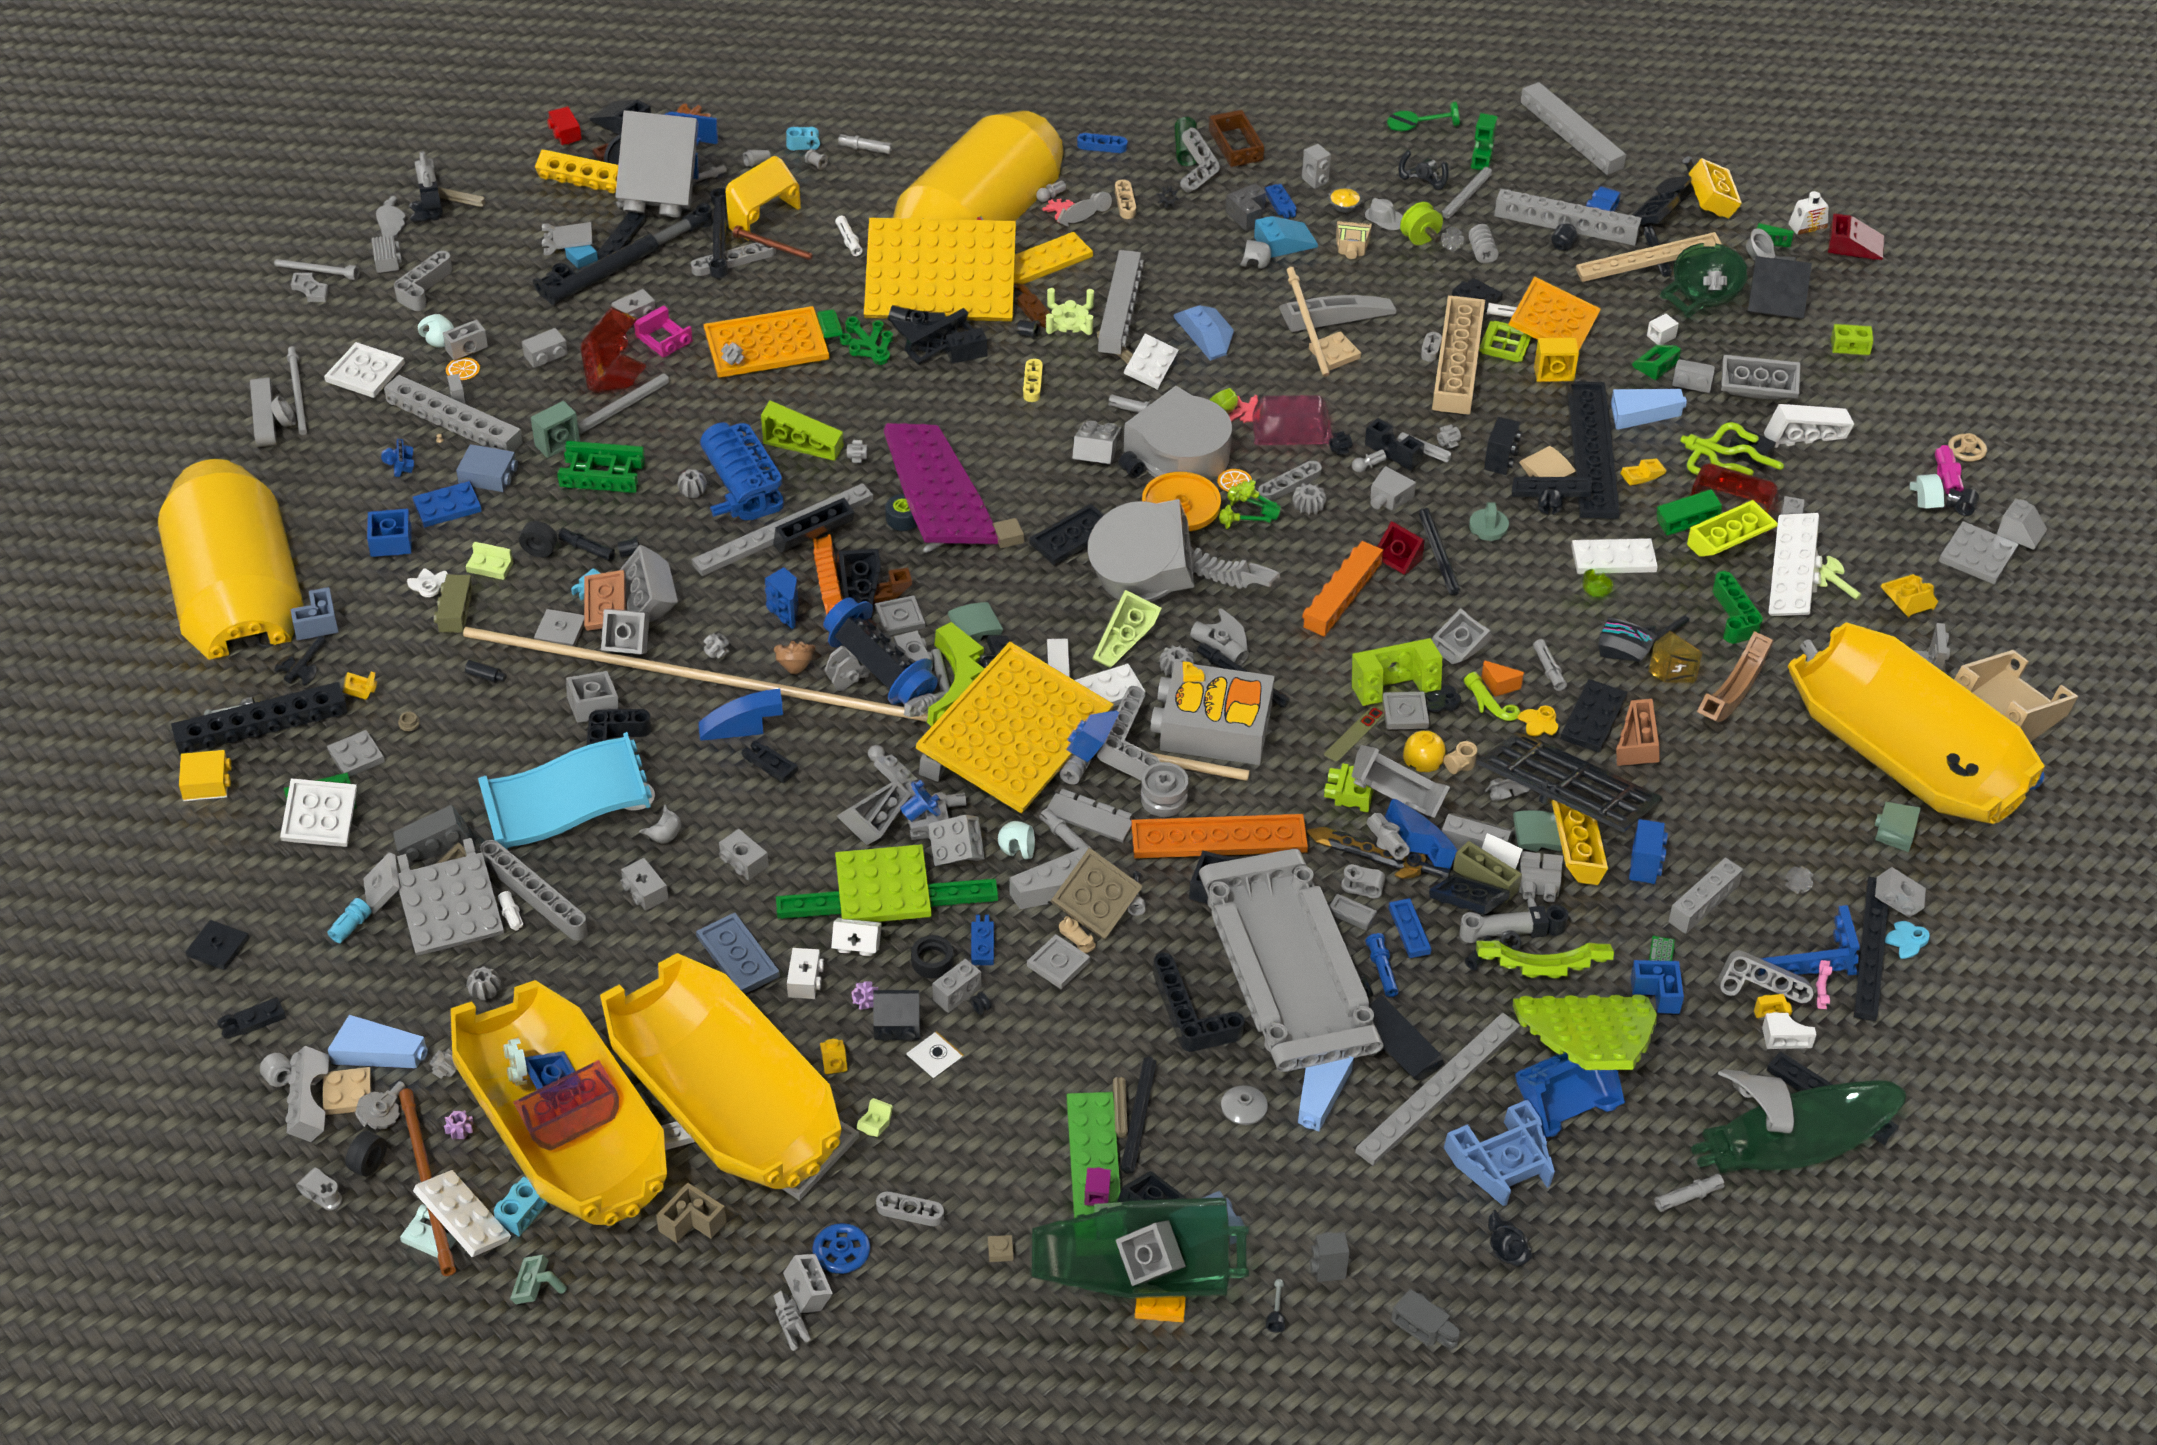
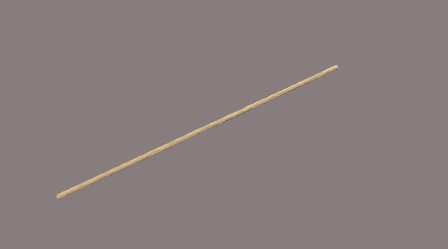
[463,627,1250,781]

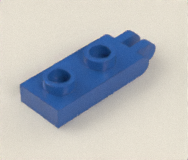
[1265,184,1296,219]
[971,915,994,965]

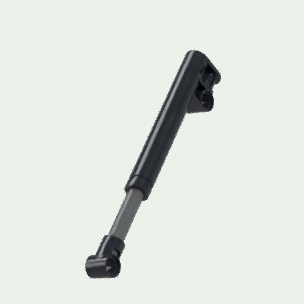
[533,203,713,305]

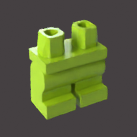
[1324,763,1374,812]

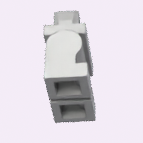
[1519,851,1563,902]

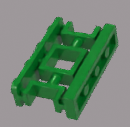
[557,441,645,493]

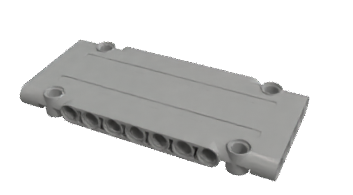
[1199,849,1383,1072]

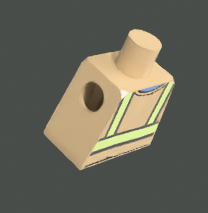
[1336,221,1372,259]

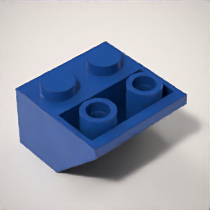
[765,567,799,629]

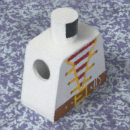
[1789,191,1829,235]

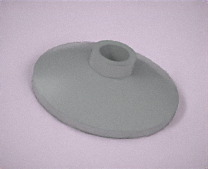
[1221,1085,1268,1125]

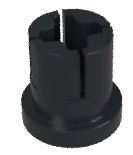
[1017,320,1040,339]
[618,536,639,558]

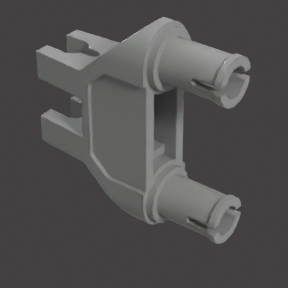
[907,792,966,840]

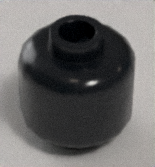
[1551,223,1578,250]

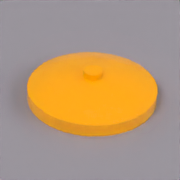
[1142,472,1221,531]

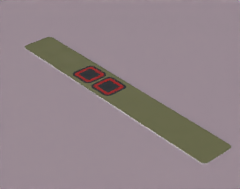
[1324,686,1404,762]

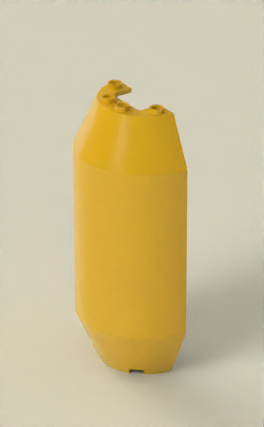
[893,111,1064,221]
[158,459,304,660]
[1788,622,2045,824]
[600,953,841,1189]
[451,980,667,1226]

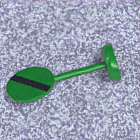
[1387,101,1460,131]

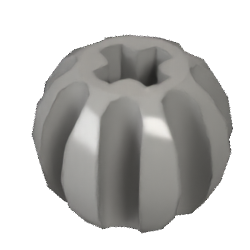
[677,469,707,498]
[466,966,501,1001]

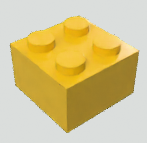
[1534,338,1579,382]

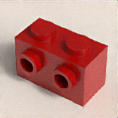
[547,106,582,145]

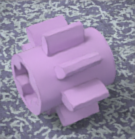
[851,981,879,1009]
[444,1110,474,1140]

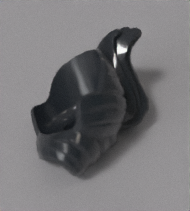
[1488,1209,1533,1266]

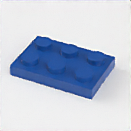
[412,481,482,528]

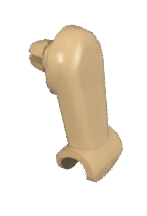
[1059,916,1096,954]

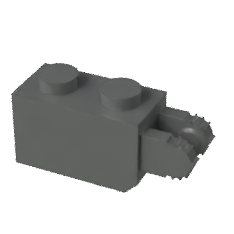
[1391,1289,1460,1349]

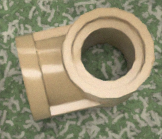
[1443,741,1477,774]

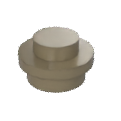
[398,712,420,731]

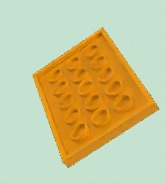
[703,306,829,378]

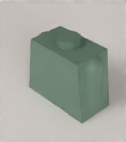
[1874,802,1920,852]

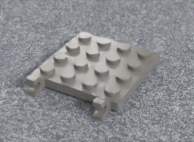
[397,838,504,956]

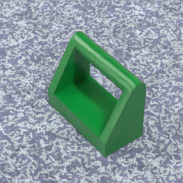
[1632,345,1681,381]

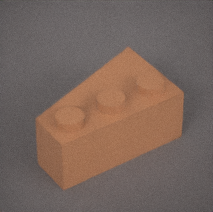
[1616,699,1660,766]

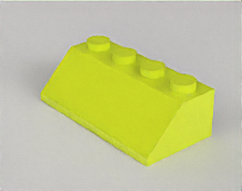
[1687,500,1778,557]

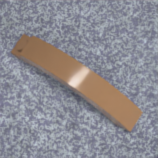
[1697,631,1774,722]

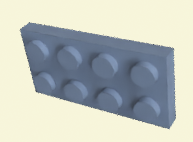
[696,913,780,994]

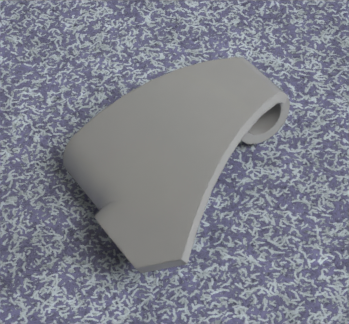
[1718,1069,1794,1133]

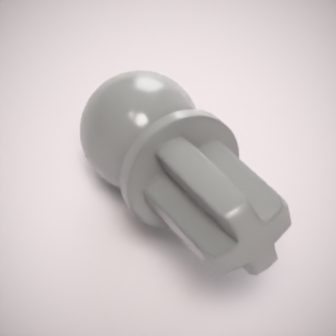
[1036,181,1066,202]
[1352,450,1387,472]

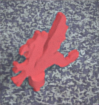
[1042,198,1075,223]
[1228,395,1266,423]

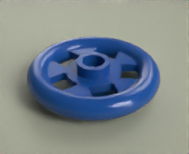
[812,1223,870,1274]

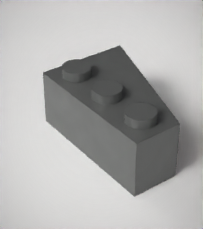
[393,805,475,863]

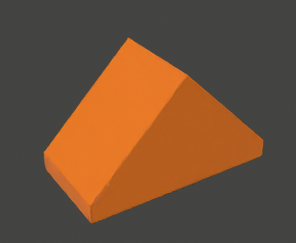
[1481,661,1524,697]

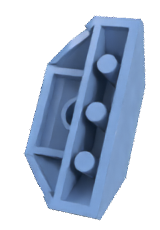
[1174,305,1234,361]

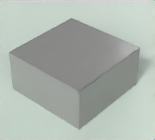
[447,374,465,404]

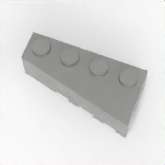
[1010,846,1088,909]

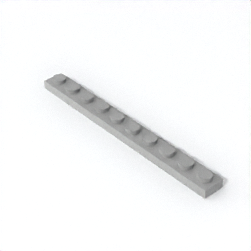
[692,483,873,576]
[1355,1012,1520,1166]

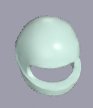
[418,314,454,348]
[998,821,1035,860]

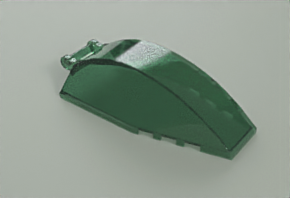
[1031,1198,1249,1299]

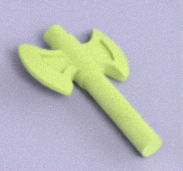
[1817,556,1862,600]

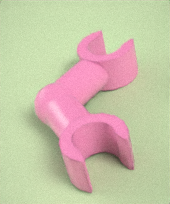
[1816,960,1832,1009]

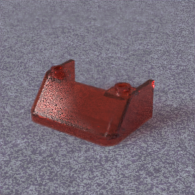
[581,306,646,393]
[1691,463,1779,516]

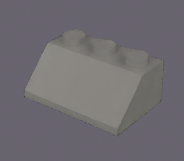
[1442,813,1514,850]

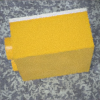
[179,750,232,801]

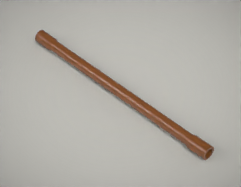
[399,1088,456,1276]

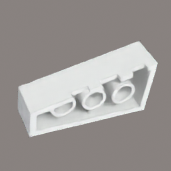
[1764,404,1854,448]

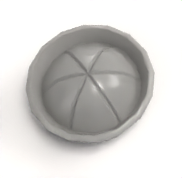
[271,395,297,427]

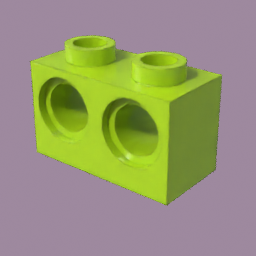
[1831,324,1873,355]

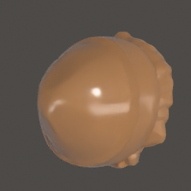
[774,641,815,674]

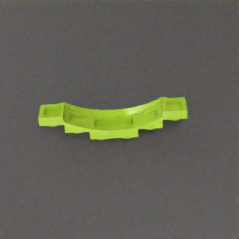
[1476,941,1614,978]

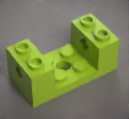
[1352,638,1442,706]

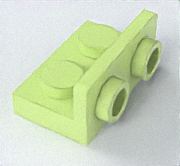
[466,542,513,580]

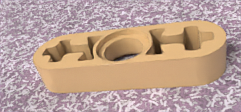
[1115,180,1136,219]

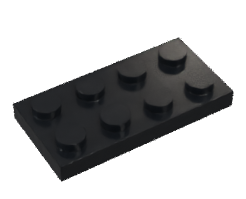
[1029,504,1104,565]
[1560,679,1628,753]

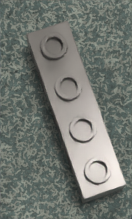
[1668,857,1743,934]

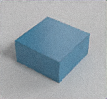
[565,245,598,269]

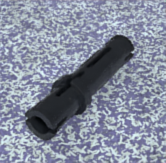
[558,528,615,561]

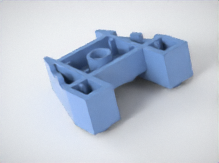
[1444,1099,1555,1206]

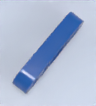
[1077,133,1128,153]

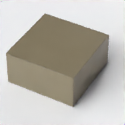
[992,518,1024,549]

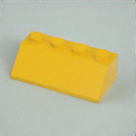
[1552,799,1608,885]

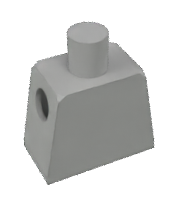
[1370,466,1416,510]

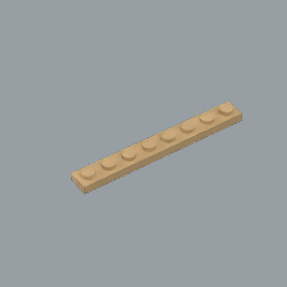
[1576,232,1722,282]

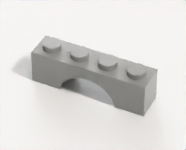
[286,1046,329,1142]

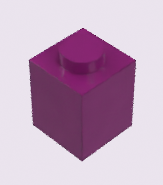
[1084,1167,1111,1207]

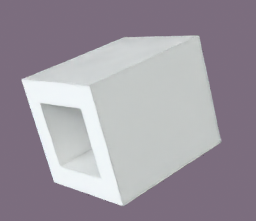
[1647,314,1679,345]

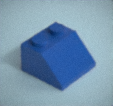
[1066,710,1120,763]

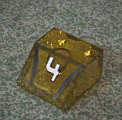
[1648,631,1703,683]

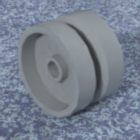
[1141,762,1188,817]

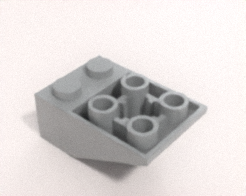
[1072,421,1121,464]

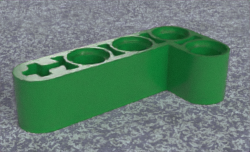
[1712,571,1763,644]

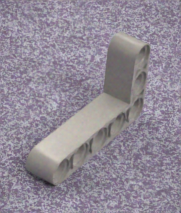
[1097,686,1160,781]

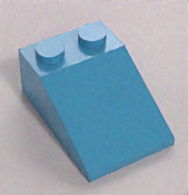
[1254,216,1318,258]

